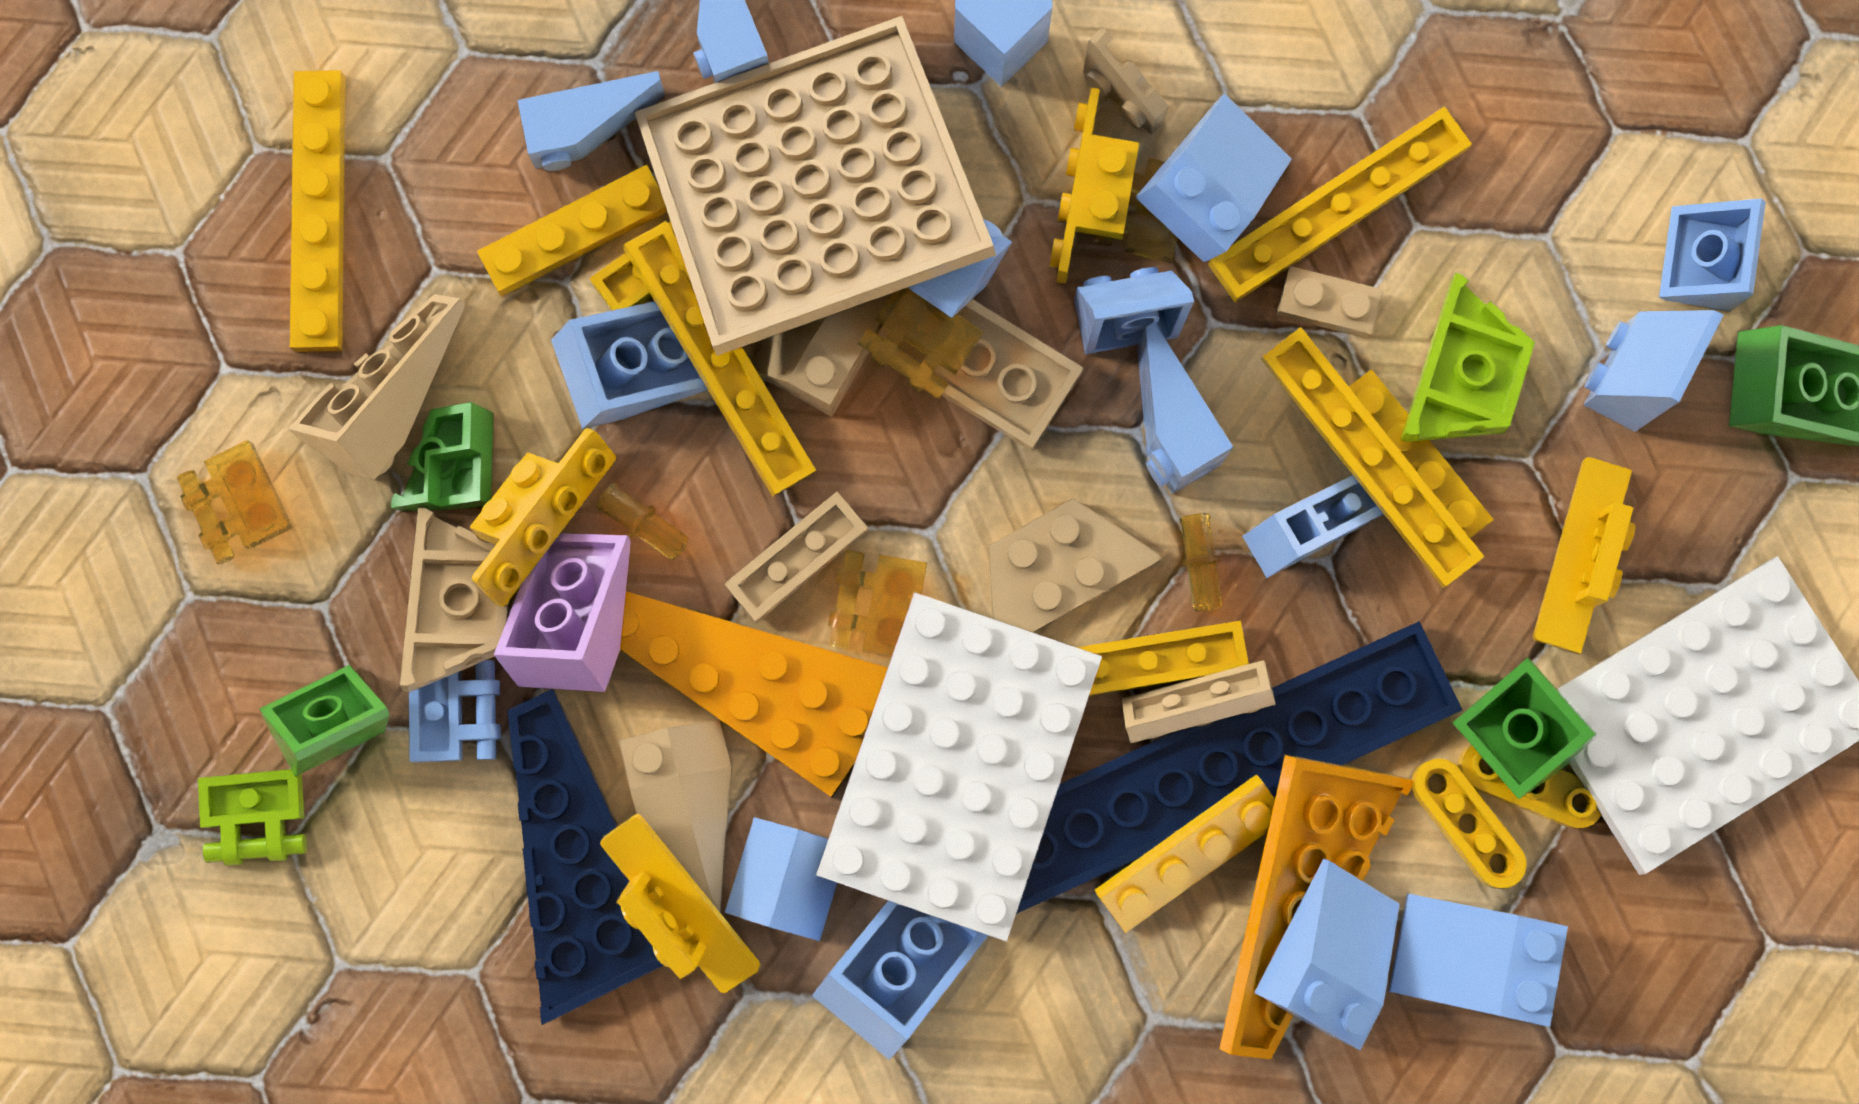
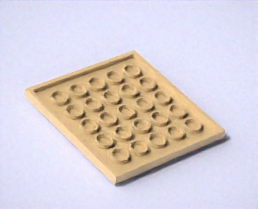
[634,16,996,356]

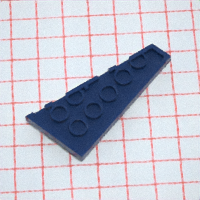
[508,689,664,1025]

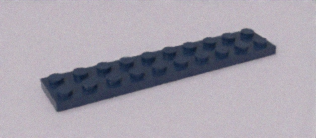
[1016,621,1462,914]

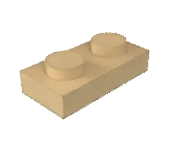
[1276,266,1383,339]

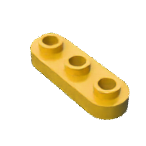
[1458,745,1601,829]
[1412,758,1527,889]

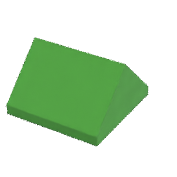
[1453,658,1597,799]
[259,665,390,777]

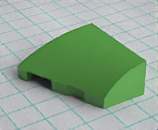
[391,402,493,511]

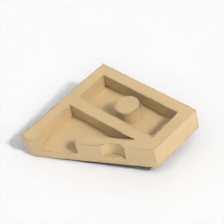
[1083,27,1169,135]

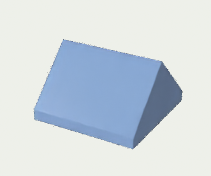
[954,0,1052,87]
[1659,198,1766,312]
[725,817,837,941]

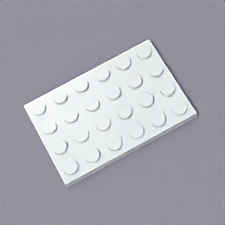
[1557,556,1859,875]
[816,592,1102,941]

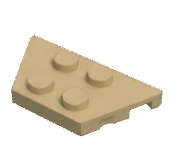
[989,498,1161,633]
[400,508,511,692]

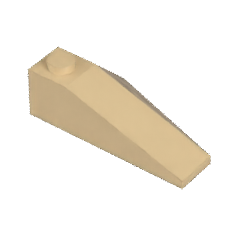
[752,288,906,417]
[618,720,732,912]

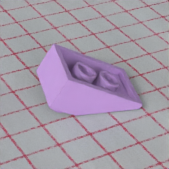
[494,533,631,692]

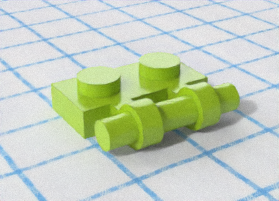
[198,769,307,866]

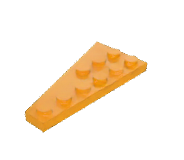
[620,591,888,798]
[1219,755,1413,1059]

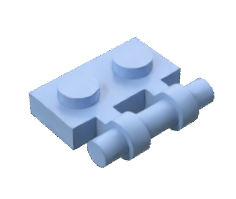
[409,660,501,763]

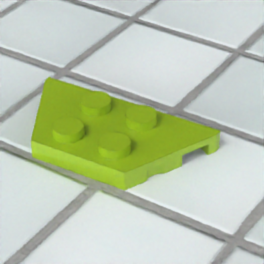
[1400,272,1535,442]

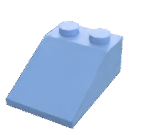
[1135,94,1292,262]
[1074,267,1194,354]
[551,301,708,429]
[1584,310,1723,432]
[1137,322,1233,494]
[1254,859,1400,1050]
[1388,894,1568,1027]
[812,900,989,1060]

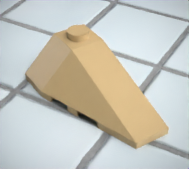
[289,294,465,480]

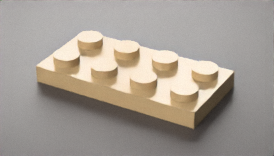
[869,287,1084,451]

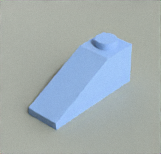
[693,0,769,83]
[517,71,665,171]
[1242,475,1384,578]

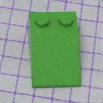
[1729,325,1859,446]

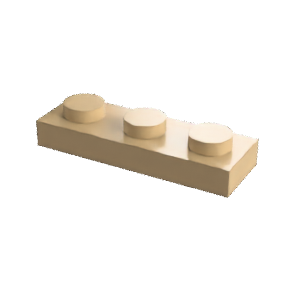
[724,491,869,624]
[1122,660,1276,743]

